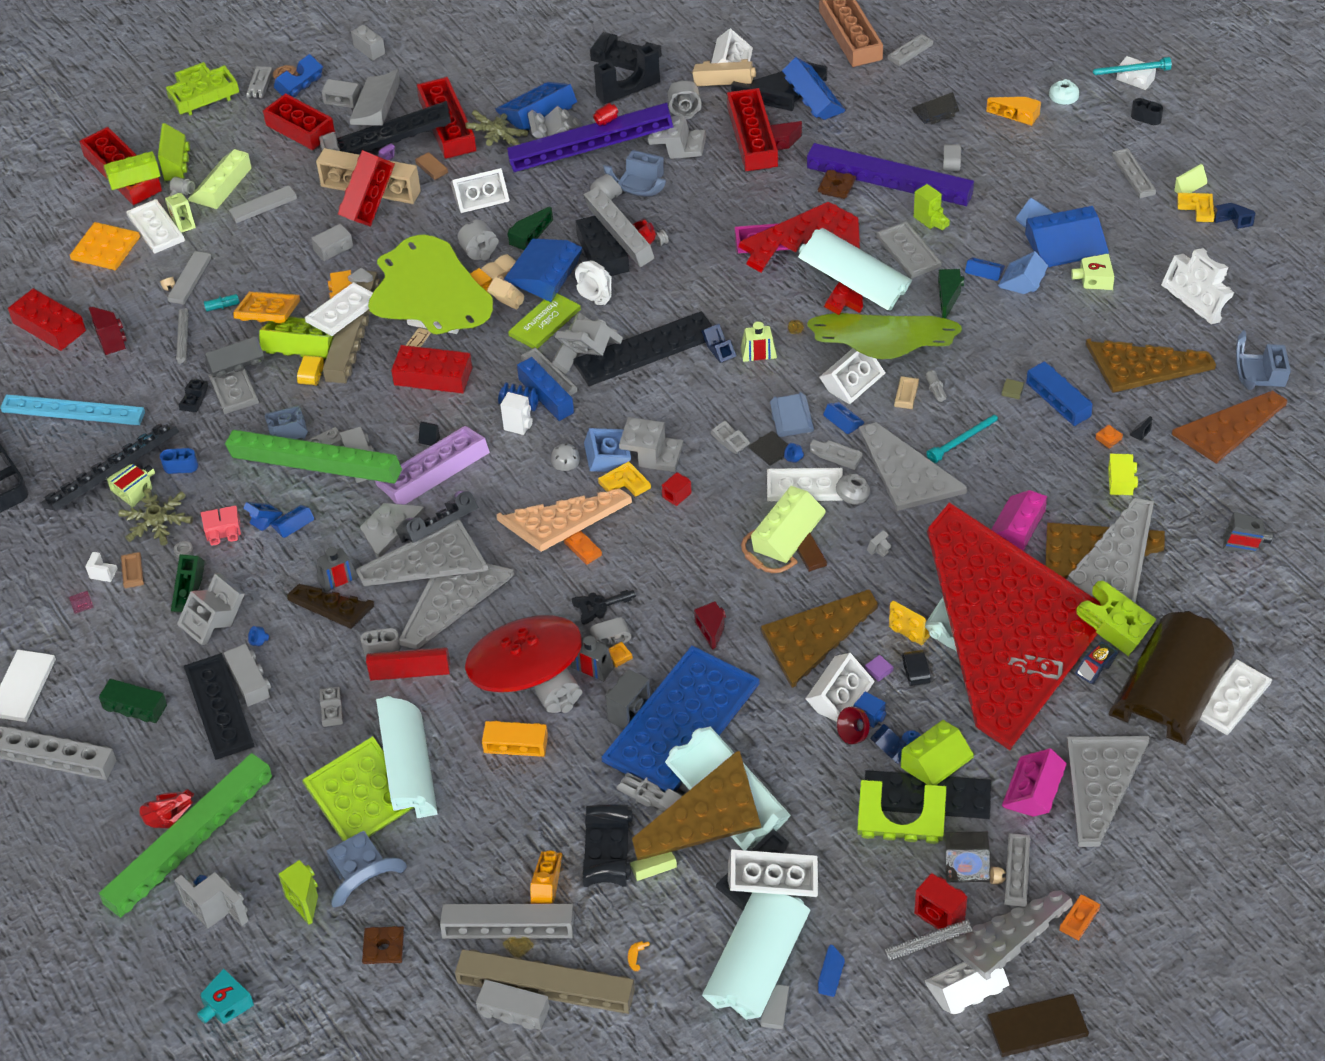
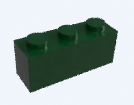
[99,679,167,723]

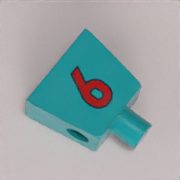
[197,969,254,1024]

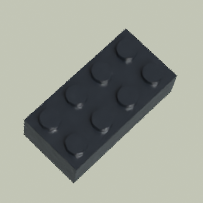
[575,216,629,276]

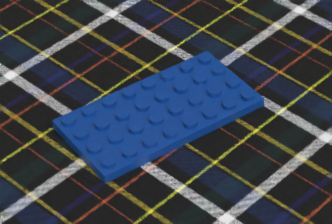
[601,646,760,792]

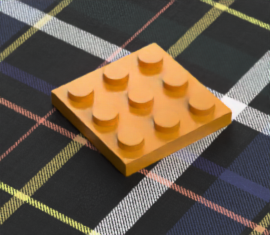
[70,222,140,270]
[233,291,300,323]

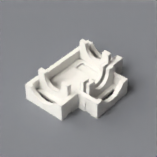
[1161,248,1234,324]

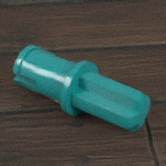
[204,294,240,312]

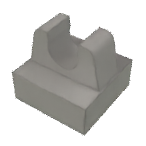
[867,530,891,557]

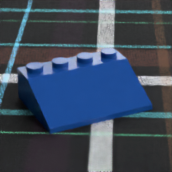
[495,82,577,130]
[1025,206,1109,267]
[504,239,582,302]

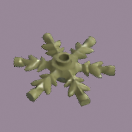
[465,110,528,146]
[118,488,193,546]

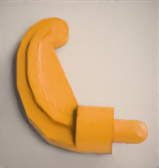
[628,941,650,971]

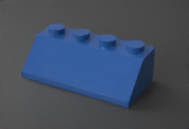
[782,57,846,120]

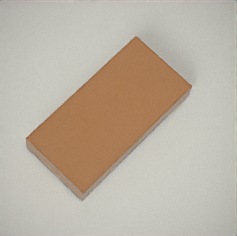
[415,152,448,180]
[121,552,144,588]

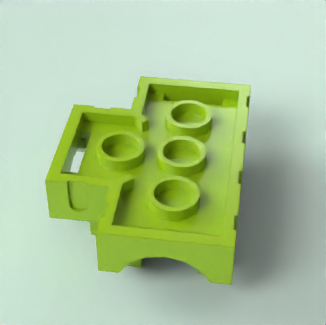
[166,62,239,116]

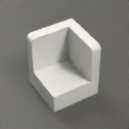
[85,552,118,582]

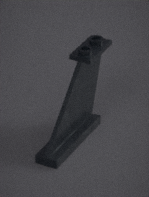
[731,61,828,111]

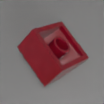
[89,307,127,355]

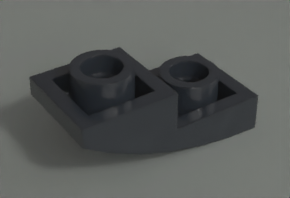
[179,379,208,412]

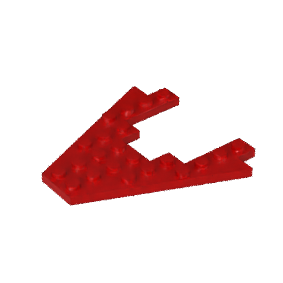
[738,202,863,315]

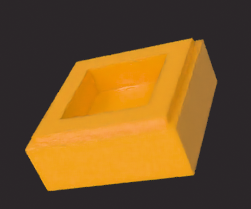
[609,642,633,667]

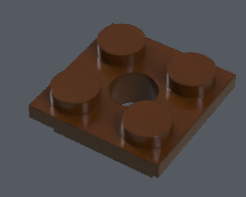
[818,170,856,199]
[362,926,404,964]

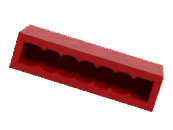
[366,647,450,681]

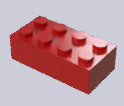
[263,93,335,150]
[338,150,395,227]
[8,288,86,351]
[391,345,472,394]

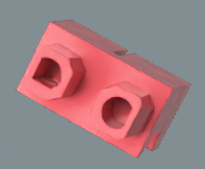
[201,506,241,546]

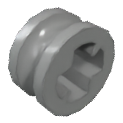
[654,229,669,247]

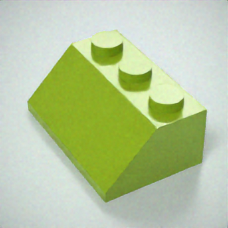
[158,123,190,181]
[103,151,161,190]
[901,720,974,786]

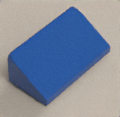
[965,257,1005,281]
[823,402,864,434]
[271,505,314,538]
[818,945,845,997]

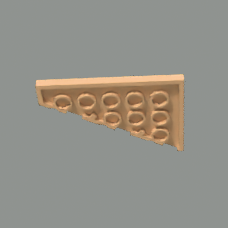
[496,489,632,552]

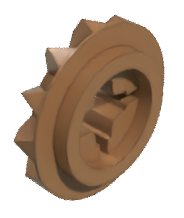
[273,65,299,79]

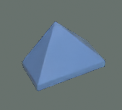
[1016,198,1053,228]

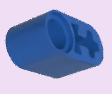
[160,448,198,474]

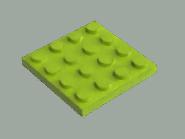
[302,736,415,841]

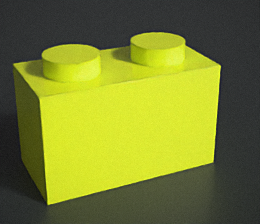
[1108,454,1138,495]

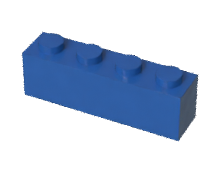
[517,357,574,421]
[1026,361,1093,426]

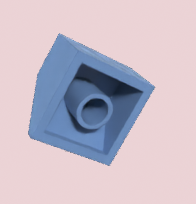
[998,251,1048,294]
[584,428,631,472]

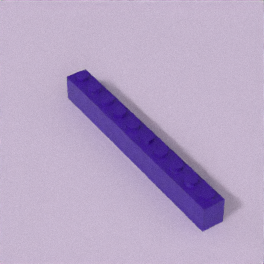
[507,103,673,172]
[807,143,974,206]

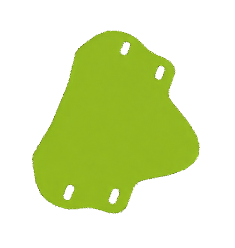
[368,235,493,335]
[807,313,962,359]

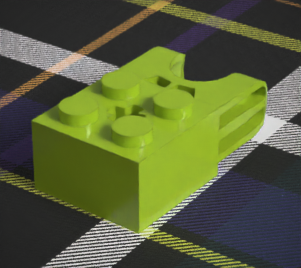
[1076,581,1156,656]

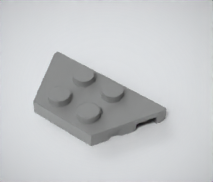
[360,503,425,558]

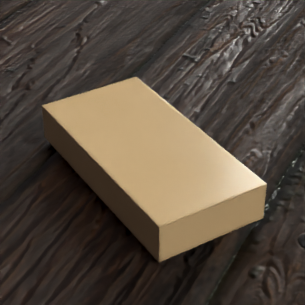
[894,376,919,409]

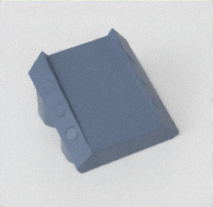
[770,392,814,437]
[265,405,308,439]

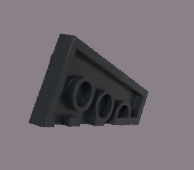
[716,829,789,911]

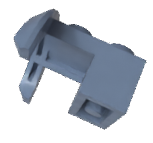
[603,150,666,197]
[1236,330,1291,390]
[326,831,407,907]

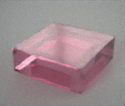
[69,591,94,614]

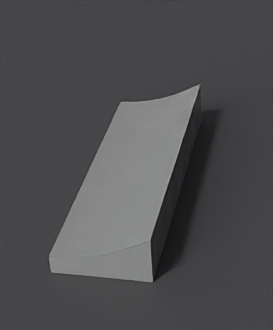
[350,68,400,125]

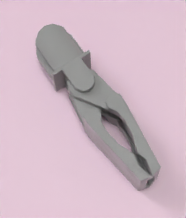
[616,772,682,815]

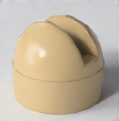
[160,277,175,291]
[989,867,1006,884]

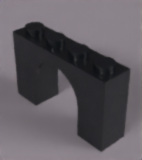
[594,43,660,105]

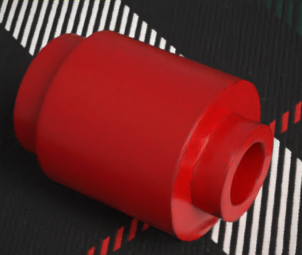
[593,103,619,126]

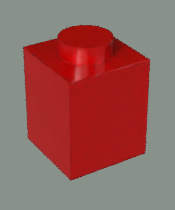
[662,472,692,507]

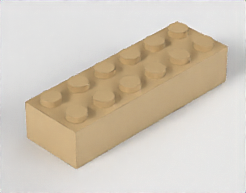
[316,148,421,204]

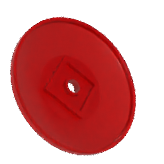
[465,615,582,692]

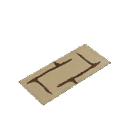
[406,328,431,347]

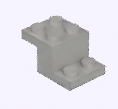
[528,106,582,139]
[648,115,707,159]
[555,318,623,356]
[619,417,683,472]
[177,573,245,645]
[174,872,248,929]

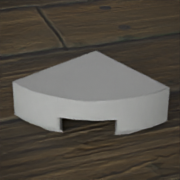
[348,268,373,284]

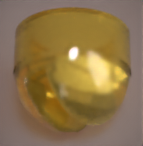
[788,320,804,334]

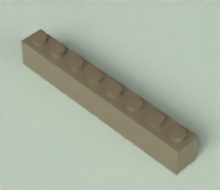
[323,271,381,383]
[455,949,635,1014]

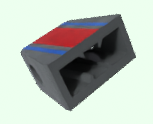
[1223,512,1273,552]
[317,547,358,592]
[571,636,614,682]

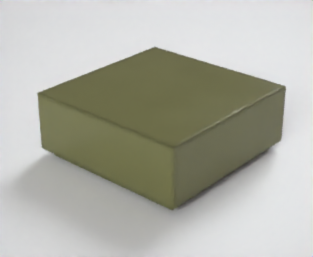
[1002,379,1024,399]

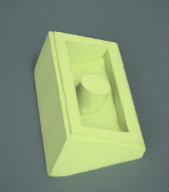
[1174,164,1207,193]
[630,852,677,881]

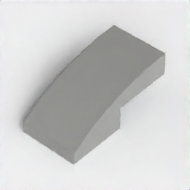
[711,421,750,454]

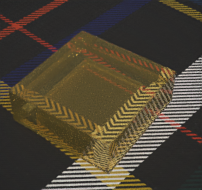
[503,937,534,958]

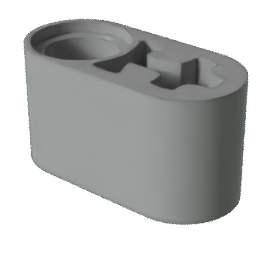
[943,144,961,171]
[589,618,631,648]
[360,628,400,656]

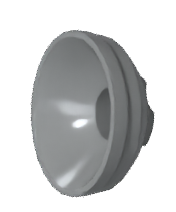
[836,474,870,504]

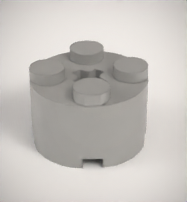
[667,81,702,119]
[458,220,499,261]
[534,668,582,713]

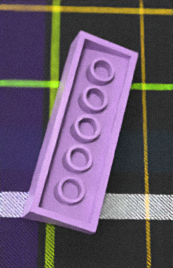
[375,426,490,505]

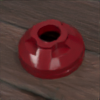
[837,707,870,744]

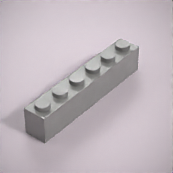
[584,186,655,267]
[440,904,574,939]

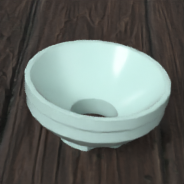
[1049,79,1079,105]

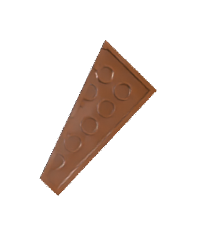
[1172,390,1287,464]

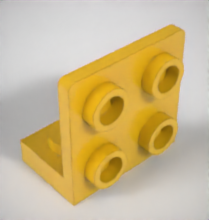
[889,600,930,645]

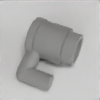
[169,177,195,196]

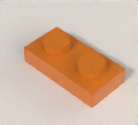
[563,530,602,565]
[1059,894,1101,941]

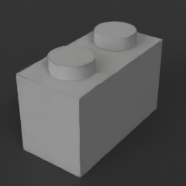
[351,25,385,60]
[321,79,360,108]
[311,224,353,261]

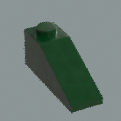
[507,207,553,250]
[938,269,964,319]
[171,554,205,613]

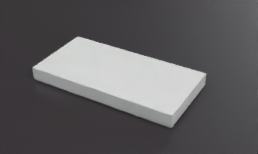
[126,199,185,254]
[305,282,373,336]
[767,468,843,501]
[0,650,56,722]
[1200,659,1272,735]

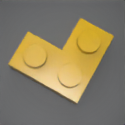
[1177,193,1214,222]
[598,461,651,497]

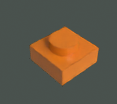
[1095,425,1123,449]

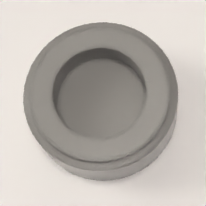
[173,541,194,559]

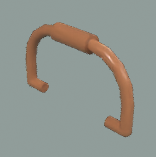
[741,529,798,573]

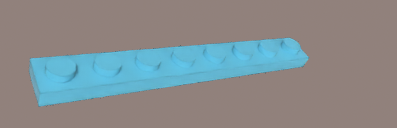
[0,394,145,425]

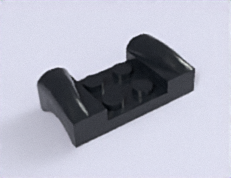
[590,32,662,71]
[396,490,479,543]
[583,804,633,887]

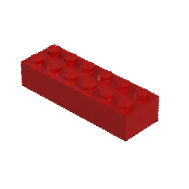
[417,77,476,159]
[727,88,778,171]
[79,127,162,205]

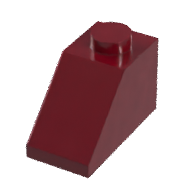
[770,121,802,150]
[694,601,726,650]

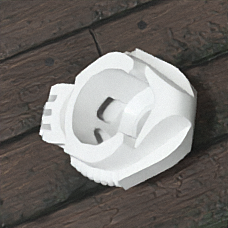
[575,260,612,305]

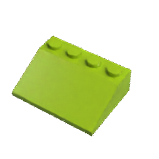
[259,317,335,359]

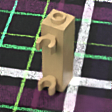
[693,59,756,86]

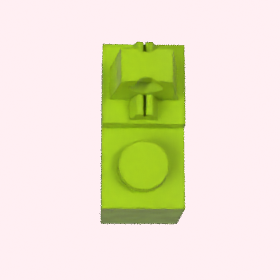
[914,184,950,230]

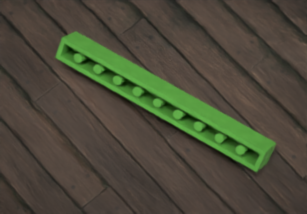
[225,430,402,484]
[99,753,272,918]

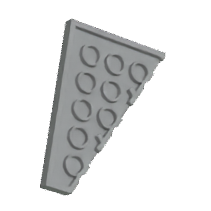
[859,422,967,511]
[1066,498,1154,603]
[355,519,489,586]
[399,563,514,649]
[1067,736,1149,847]
[946,890,1073,981]

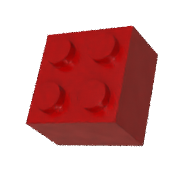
[914,873,967,930]

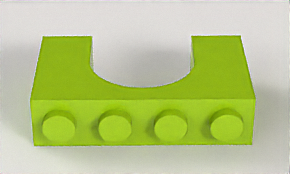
[857,780,946,844]

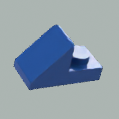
[243,502,283,531]

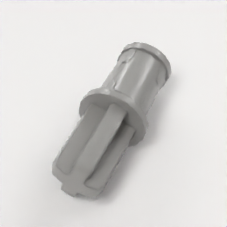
[925,370,947,402]

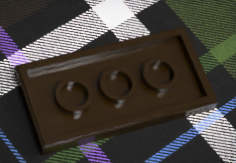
[987,994,1089,1057]

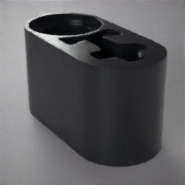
[1131,98,1163,125]
[902,650,931,686]

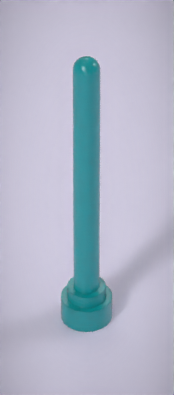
[1093,57,1172,75]
[926,415,998,464]

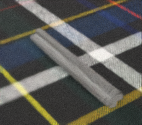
[176,308,189,364]
[885,919,972,961]

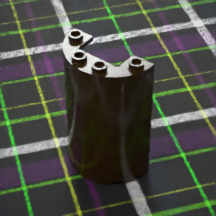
[1109,611,1234,745]

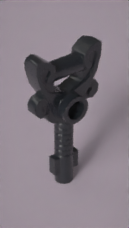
[572,590,636,625]

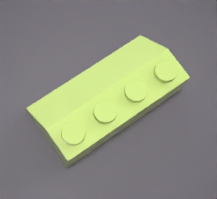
[188,149,251,209]
[751,486,826,563]

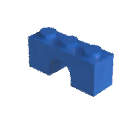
[274,54,323,97]

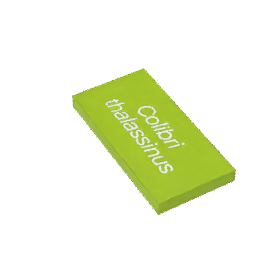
[508,293,581,349]

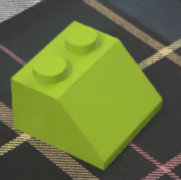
[278,860,318,925]

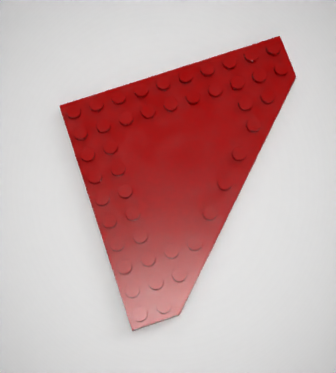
[927,502,1101,750]

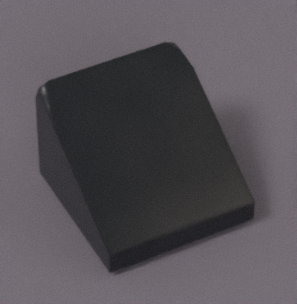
[1130,416,1153,441]
[418,421,440,446]

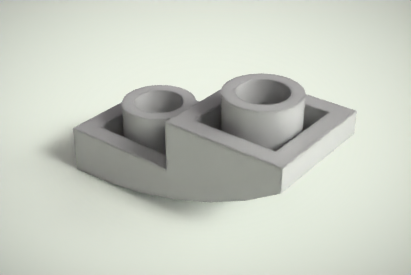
[320,687,343,727]

